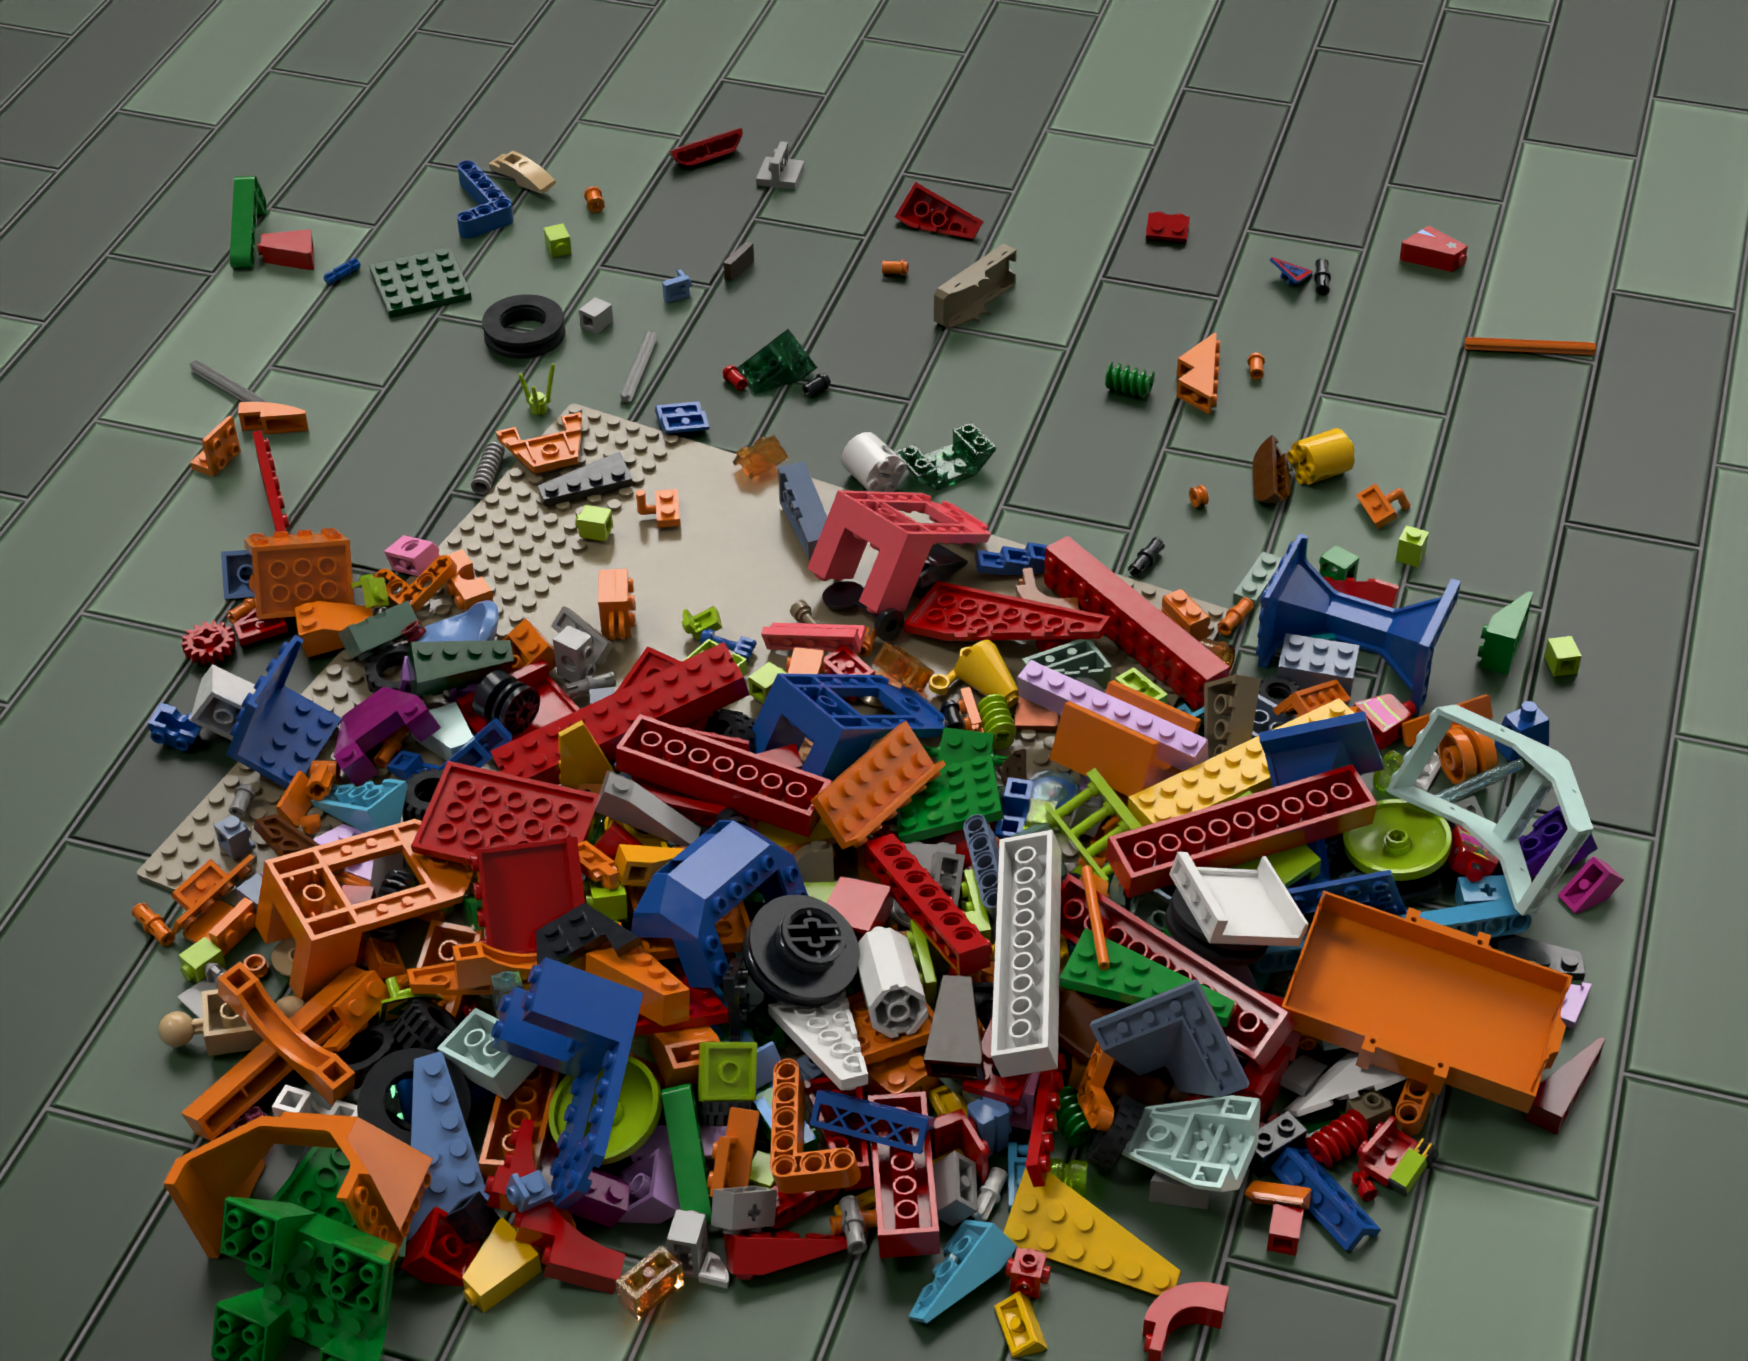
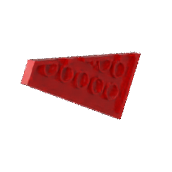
[252,430,292,535]

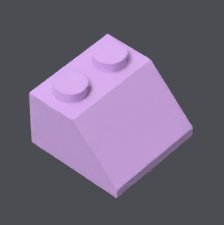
[618,1148,680,1224]

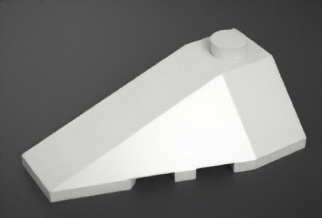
[1284,1051,1408,1117]

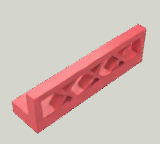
[761,622,866,653]

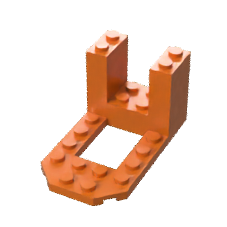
[255,819,475,1003]

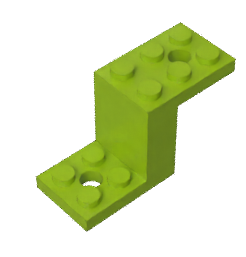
[906,869,991,1012]

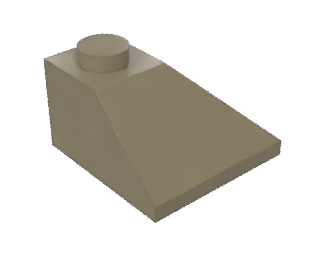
[793,840,834,882]

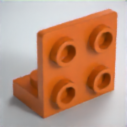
[190,416,241,477]

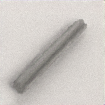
[619,331,657,403]
[190,359,267,402]

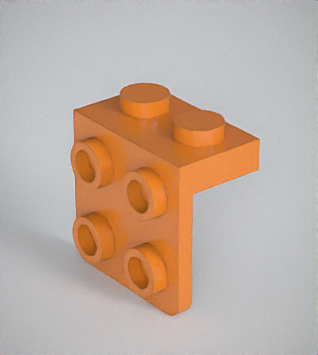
[183,897,256,957]

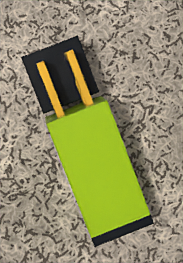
[1388,1138,1439,1197]

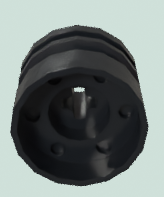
[472,670,541,736]

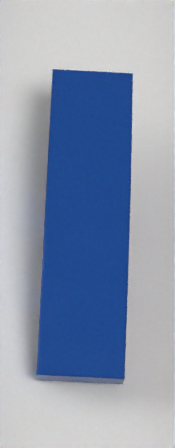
[975,542,1049,575]

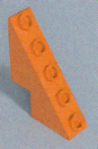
[1176,333,1220,414]

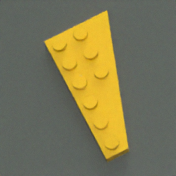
[1003,1167,1181,1296]

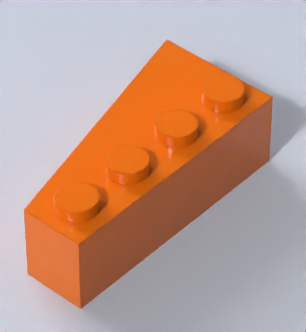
[585,946,690,1026]

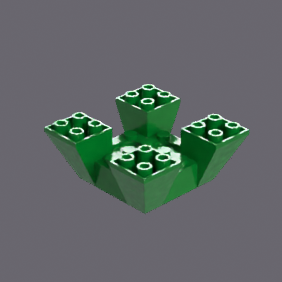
[211,1196,397,1361]

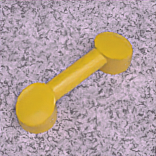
[929,647,972,695]

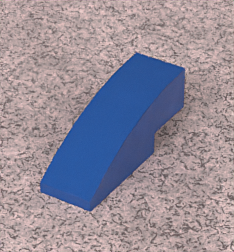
[437,717,513,771]

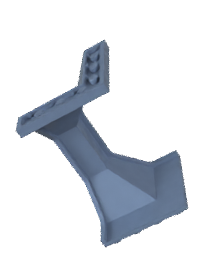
[1090,936,1260,1097]

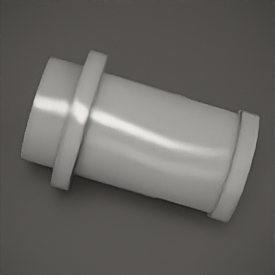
[228,784,255,818]

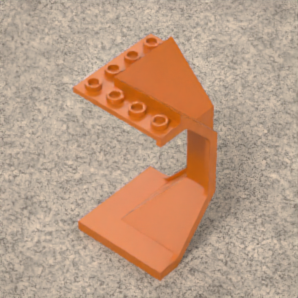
[163,1112,433,1261]

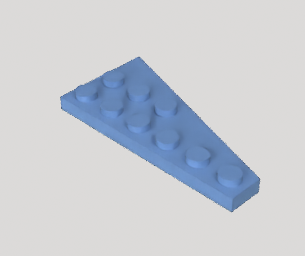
[407,1051,488,1244]

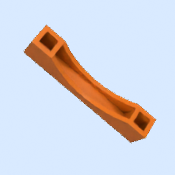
[452,922,622,990]
[218,962,355,1106]

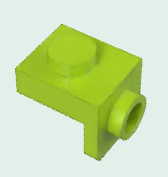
[351,574,389,608]
[682,606,722,641]

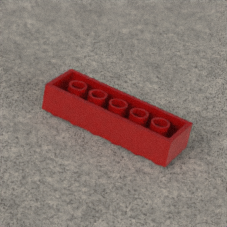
[868,1091,940,1258]

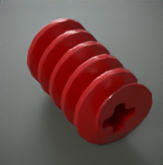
[1305,1109,1369,1168]

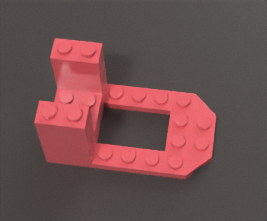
[807,490,991,614]

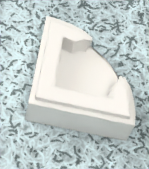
[698,1252,729,1289]

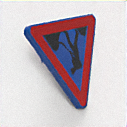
[1270,257,1313,284]

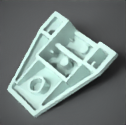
[1122,1095,1261,1192]

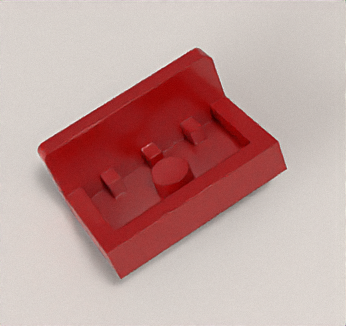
[1145,211,1190,243]
[1357,1115,1418,1187]

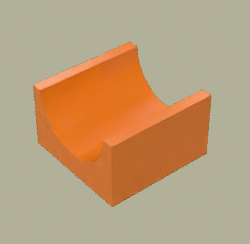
[1049,680,1201,796]

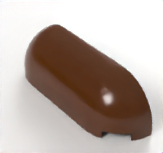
[1253,435,1290,504]

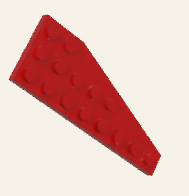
[903,581,1111,641]

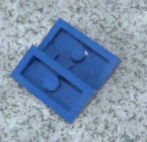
[655,401,710,434]

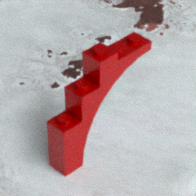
[484,1118,625,1294]

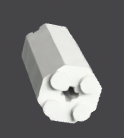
[857,926,928,1038]

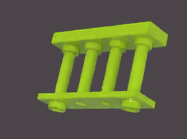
[1043,768,1142,888]

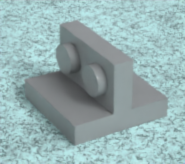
[756,141,804,189]

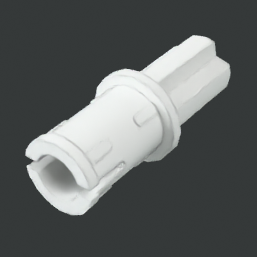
[971,1167,1008,1222]

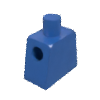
[1494,701,1550,762]

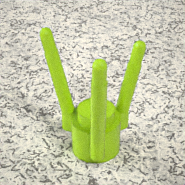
[518,363,555,415]

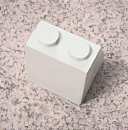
[190,664,256,740]

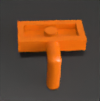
[1356,483,1411,529]
[636,489,681,528]

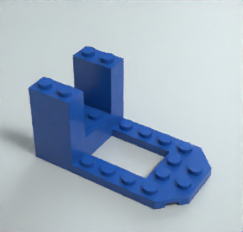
[751,673,945,781]
[491,957,643,1210]

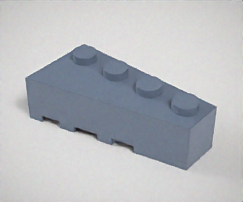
[778,461,828,560]

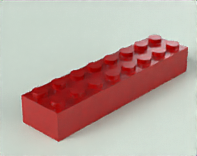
[616,714,832,838]

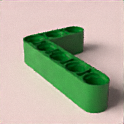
[230,176,267,268]
[661,1083,712,1225]

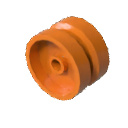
[1437,726,1498,786]

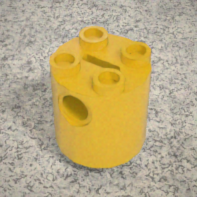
[1287,428,1355,485]

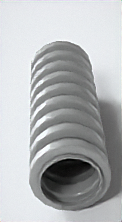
[471,442,505,495]

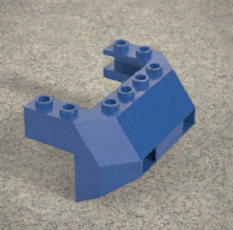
[631,820,808,988]

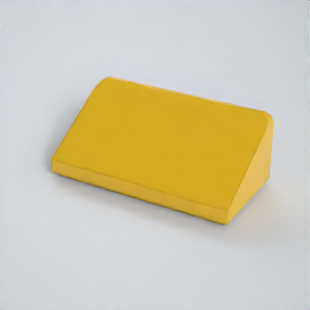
[994,1291,1048,1358]

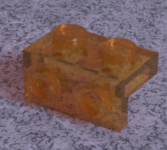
[733,435,789,479]

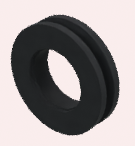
[482,294,565,359]
[1165,888,1268,966]
[357,1048,471,1146]

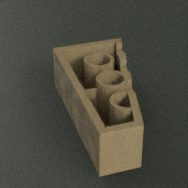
[1204,674,1261,759]

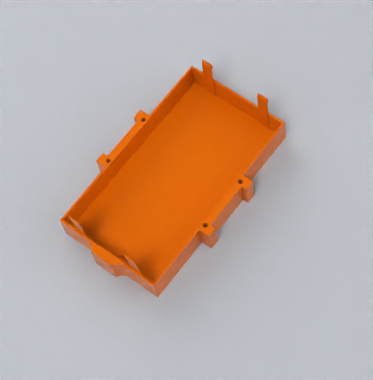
[1281,890,1573,1113]

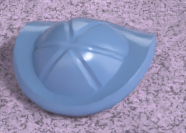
[414,600,499,642]

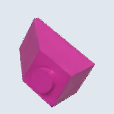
[1557,856,1624,914]

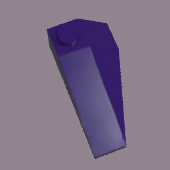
[1490,805,1598,878]

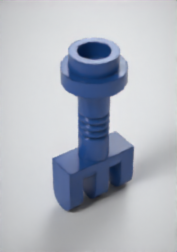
[700,629,757,662]

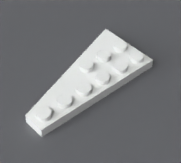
[768,990,868,1091]

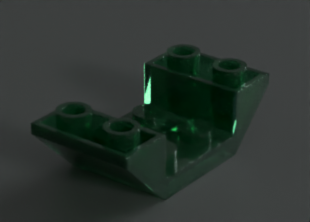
[895,422,996,490]

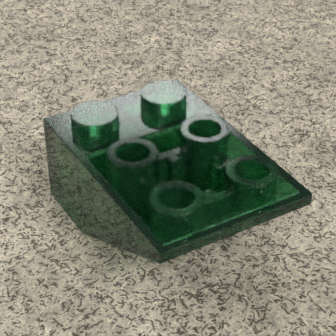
[737,329,818,394]

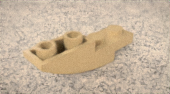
[488,151,556,194]

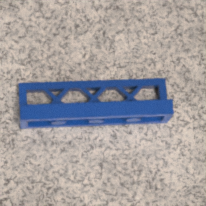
[809,1089,935,1154]
[1270,1147,1382,1251]

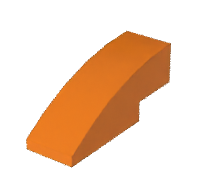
[238,402,309,434]

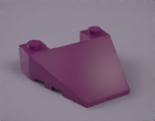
[334,687,441,787]

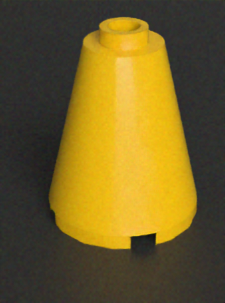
[954,640,1019,708]

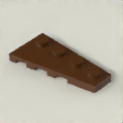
[254,814,346,876]

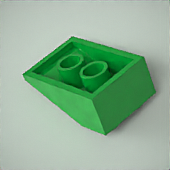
[1477,591,1533,675]

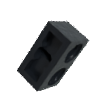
[1248,1111,1307,1179]

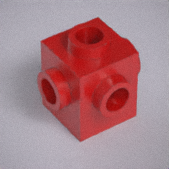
[1006,1247,1051,1299]

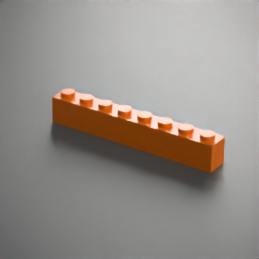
[181,965,368,1141]

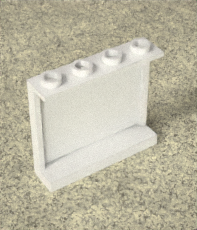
[1169,852,1309,947]

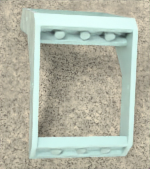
[1386,704,1594,916]

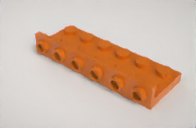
[810,721,946,850]

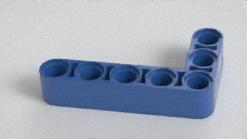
[457,160,514,238]

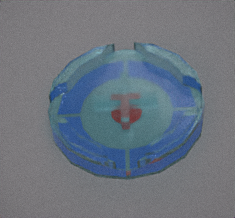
[1029,770,1078,812]

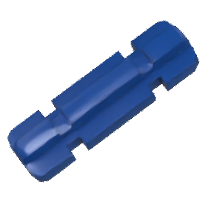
[323,258,361,285]

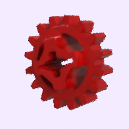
[181,620,236,665]

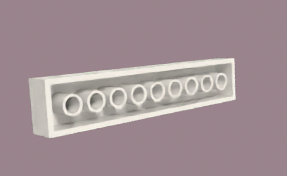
[991,830,1062,1078]

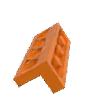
[1272,679,1351,716]

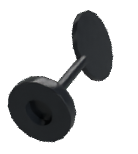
[822,581,904,641]

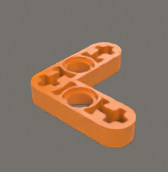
[374,555,457,613]
[1077,1041,1115,1132]

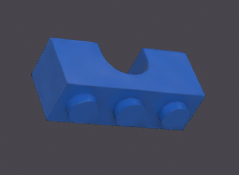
[994,777,1034,839]

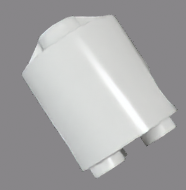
[841,432,907,492]

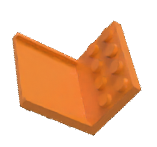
[244,528,355,619]

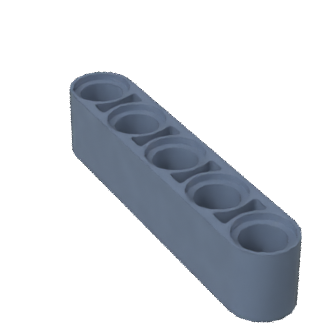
[963,814,999,923]

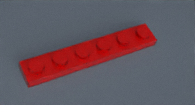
[1025,1048,1067,1187]

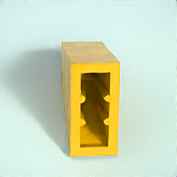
[462,1217,542,1313]

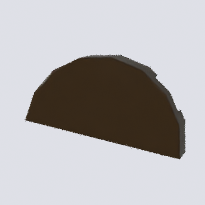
[1001,749,1027,788]

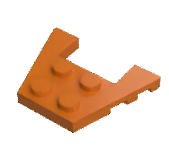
[496,412,582,474]

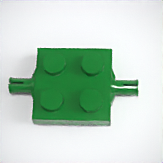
[923,727,1009,767]

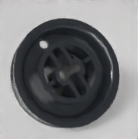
[742,895,860,1009]

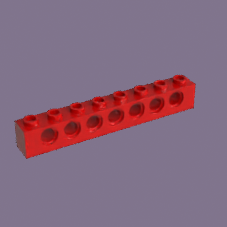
[864,833,993,976]

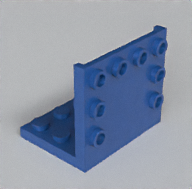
[226,635,342,788]

